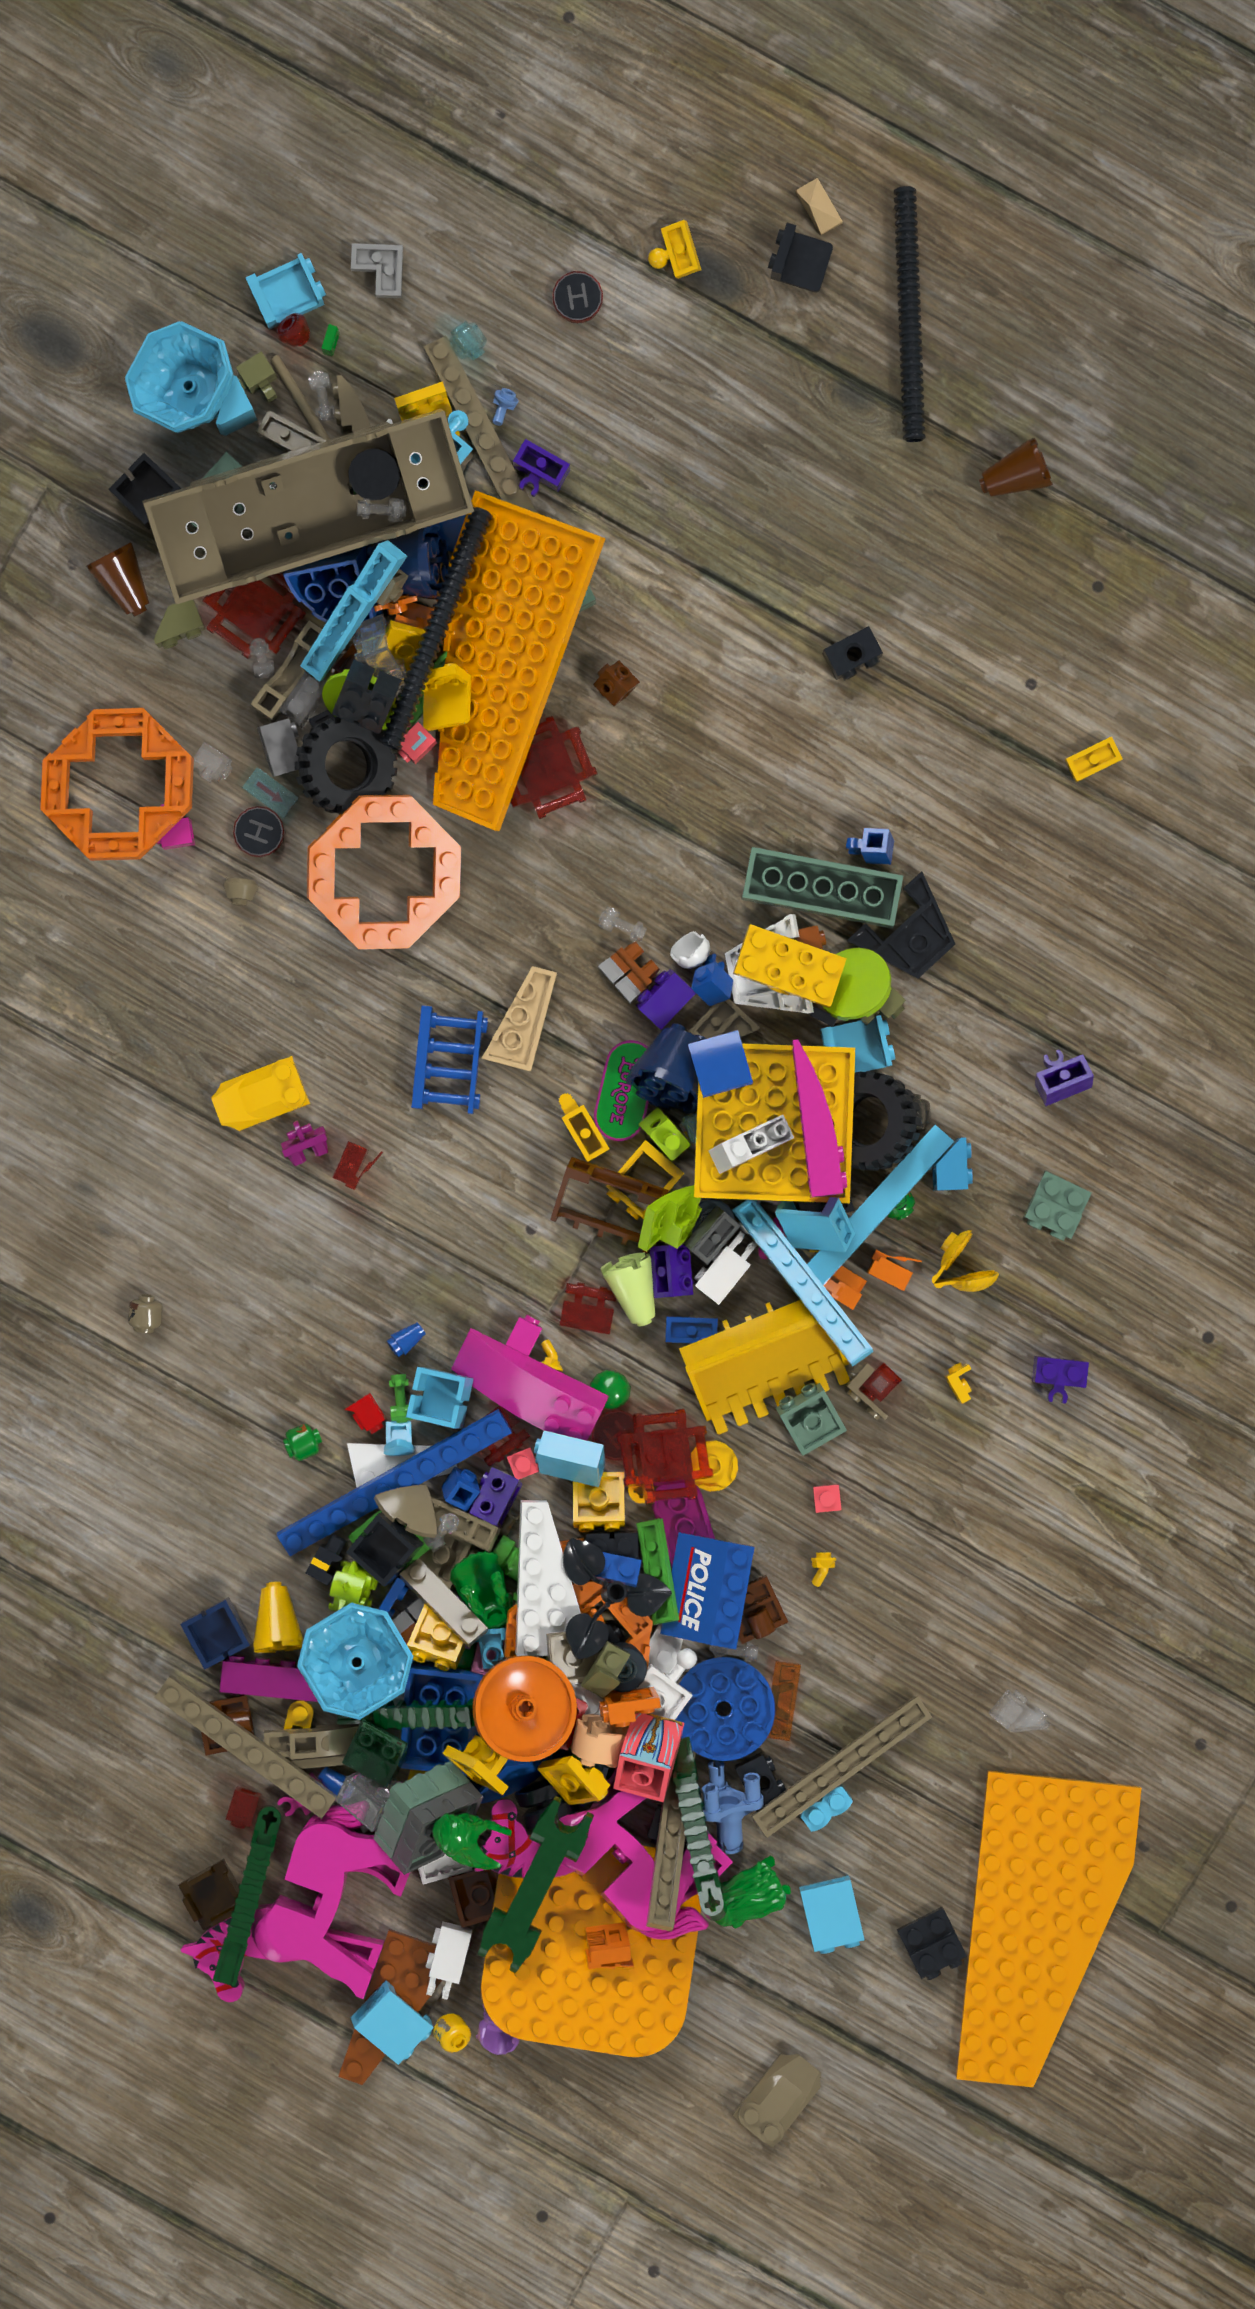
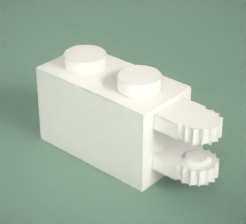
[694,1231,757,1305]
[426,1921,472,2000]

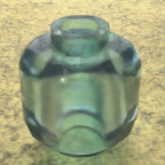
[449,320,487,361]

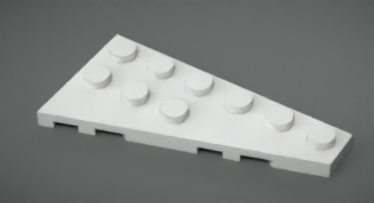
[515,1500,581,1656]

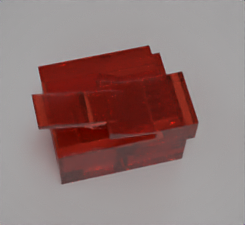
[333,1141,384,1190]

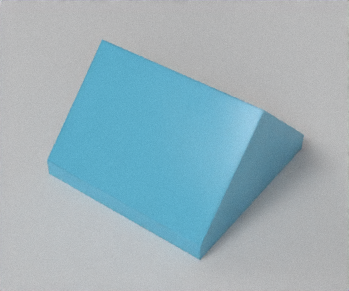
[216,376,257,436]

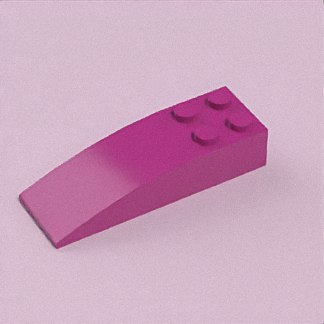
[792,1039,847,1198]
[451,1328,609,1441]

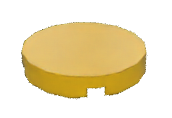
[687,1440,738,1492]

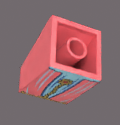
[613,1711,684,1802]

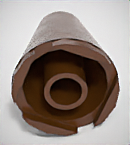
[979,437,1053,497]
[86,542,149,617]

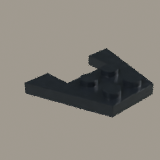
[847,871,955,980]

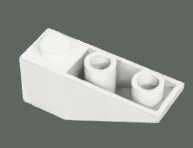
[708,1115,794,1174]

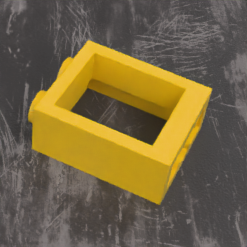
[606,1140,684,1220]

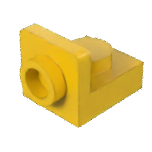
[944,1362,972,1404]

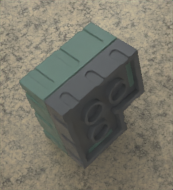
[373,1761,483,1875]

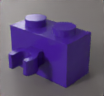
[513,439,570,497]
[1035,1050,1094,1107]
[1032,1356,1089,1404]

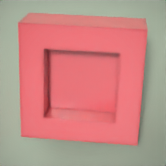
[507,1447,539,1480]
[813,1484,841,1513]

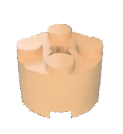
[571,1714,628,1768]

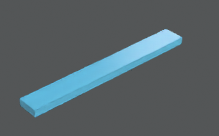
[807,1125,954,1286]
[732,1200,873,1367]

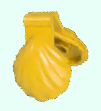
[932,1230,999,1292]

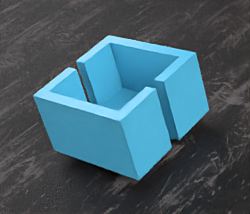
[406,1367,473,1429]

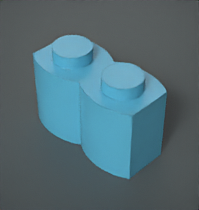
[800,1784,853,1832]

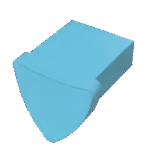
[384,1421,415,1456]

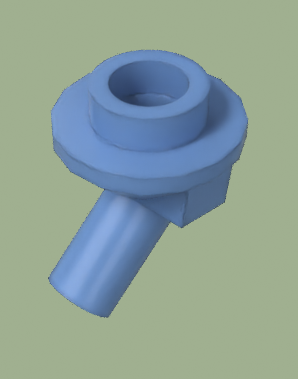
[493,388,519,426]

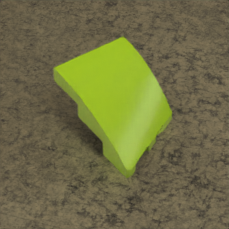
[638,1185,702,1252]

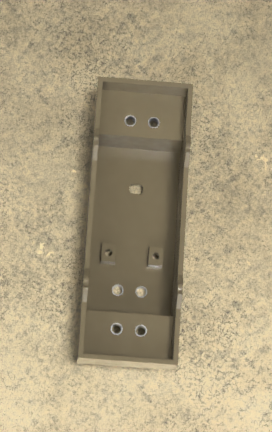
[142,409,474,605]

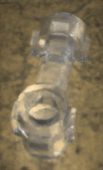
[308,371,335,421]
[357,498,406,522]
[249,638,275,678]
[598,906,647,942]
[422,1513,459,1552]
[709,1642,758,1662]

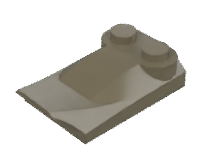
[733,2053,822,2147]

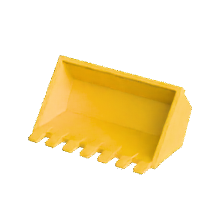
[679,1300,850,1434]

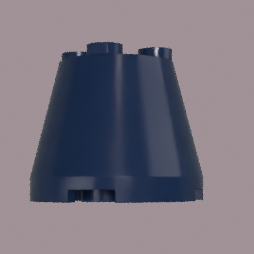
[367,523,449,600]
[626,1024,707,1114]

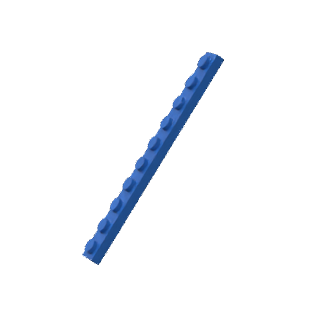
[277,1409,512,1556]

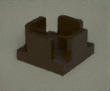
[178,1859,239,1930]

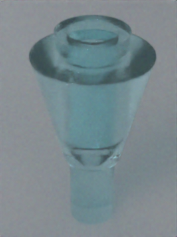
[679,1114,697,1152]

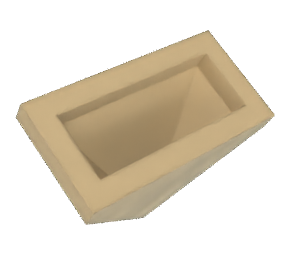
[795,178,843,235]

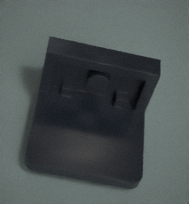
[768,223,833,293]

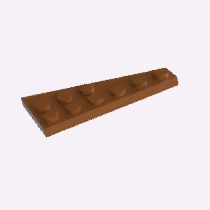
[338,1929,442,2085]

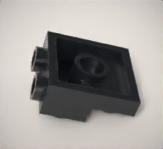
[897,1906,967,1980]

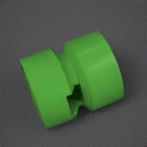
[492,1535,519,1582]

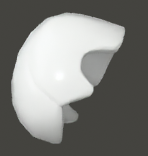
[670,931,711,969]

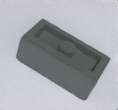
[684,1206,741,1265]

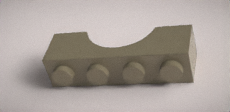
[250,620,322,722]

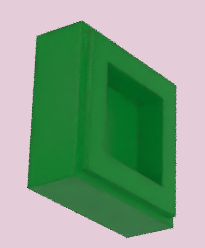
[321,324,340,357]

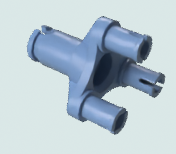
[702,1760,764,1854]

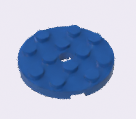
[675,1657,775,1761]

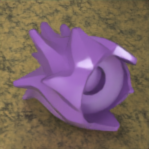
[476,2005,519,2055]

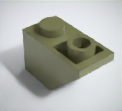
[154,599,206,649]

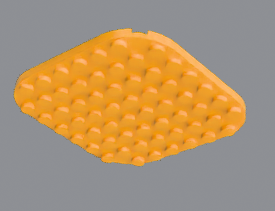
[481,1835,701,2057]

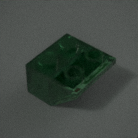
[342,1719,408,1788]

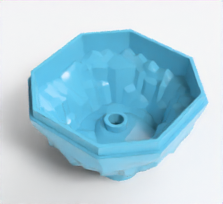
[125,321,234,433]
[297,1603,413,1720]

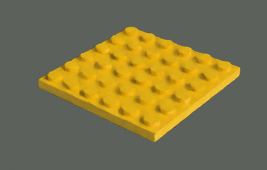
[694,1044,855,1204]

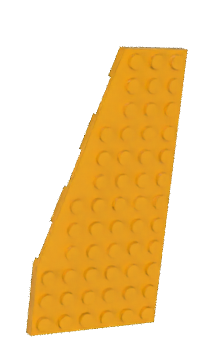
[433,490,606,832]
[956,1770,1142,2087]

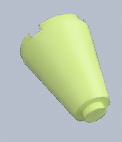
[601,1252,655,1326]

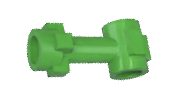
[389,1374,412,1423]

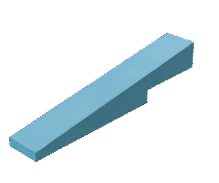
[300,540,407,682]

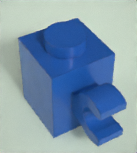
[846,828,894,865]
[691,953,733,1006]

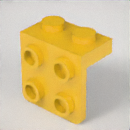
[422,663,471,731]

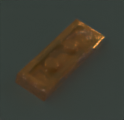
[767,1660,801,1741]

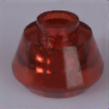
[277,313,310,347]

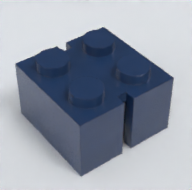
[180,1597,253,1670]

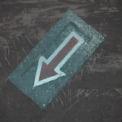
[242,767,299,819]

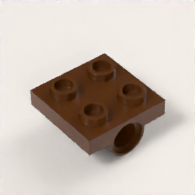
[739,1575,788,1644]
[201,1695,255,1756]

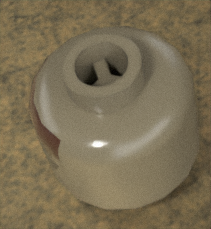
[128,1294,163,1333]

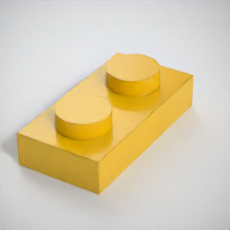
[1065,736,1123,783]

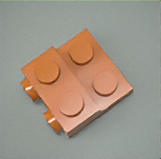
[599,1687,661,1727]

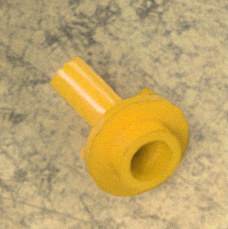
[541,1339,563,1372]
[811,1552,836,1587]

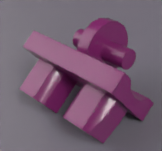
[281,1120,328,1166]

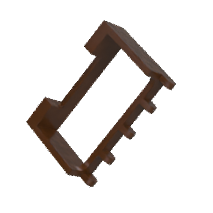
[550,1157,669,1254]

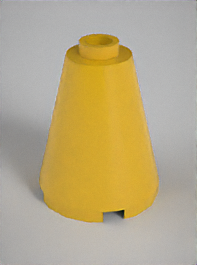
[253,1582,304,1653]

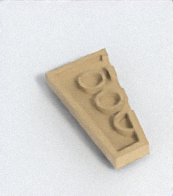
[481,966,557,1072]

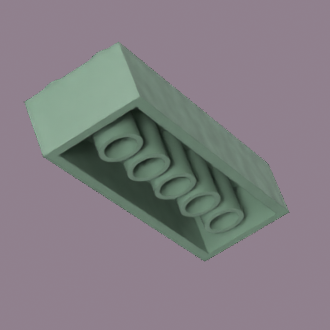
[742,847,903,928]

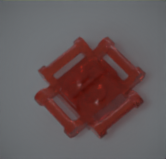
[202,573,306,659]
[510,715,598,819]
[617,1408,713,1504]

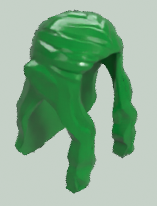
[450,1551,513,1629]
[432,1813,512,1870]
[710,1855,791,1929]

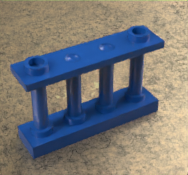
[411,1006,488,1114]

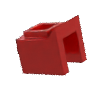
[344,1393,387,1435]

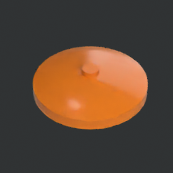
[473,1656,577,1762]

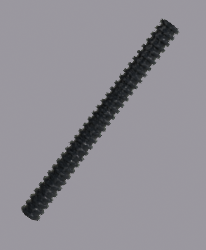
[894,186,926,442]
[380,507,493,750]

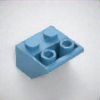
[932,1138,973,1191]

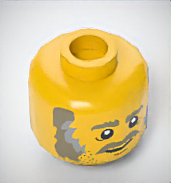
[433,2013,471,2053]

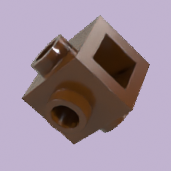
[593,660,640,707]

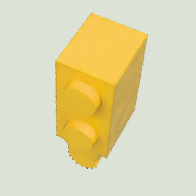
[558,1093,610,1162]

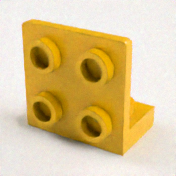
[394,381,460,436]

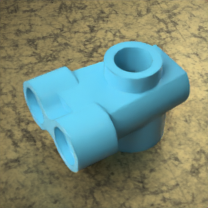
[476,1628,506,1669]

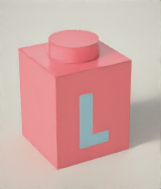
[397,722,437,765]

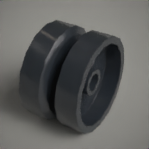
[514,1779,580,1829]

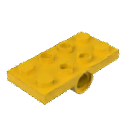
[733,924,847,1008]

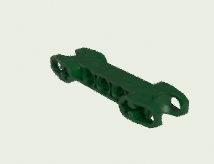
[477,1796,594,1973]

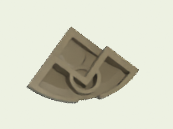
[374,1485,437,1538]

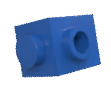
[441,1467,480,1512]

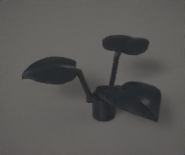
[563,1538,672,1659]

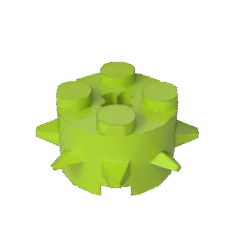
[328,1560,378,1612]

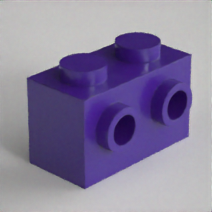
[635,968,696,1030]
[650,1244,693,1298]
[469,1467,523,1529]

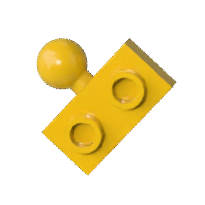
[648,220,701,279]

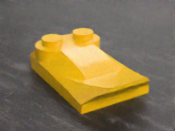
[211,1056,311,1131]

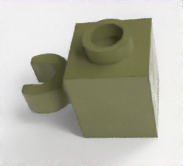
[236,351,278,403]
[859,986,906,1026]

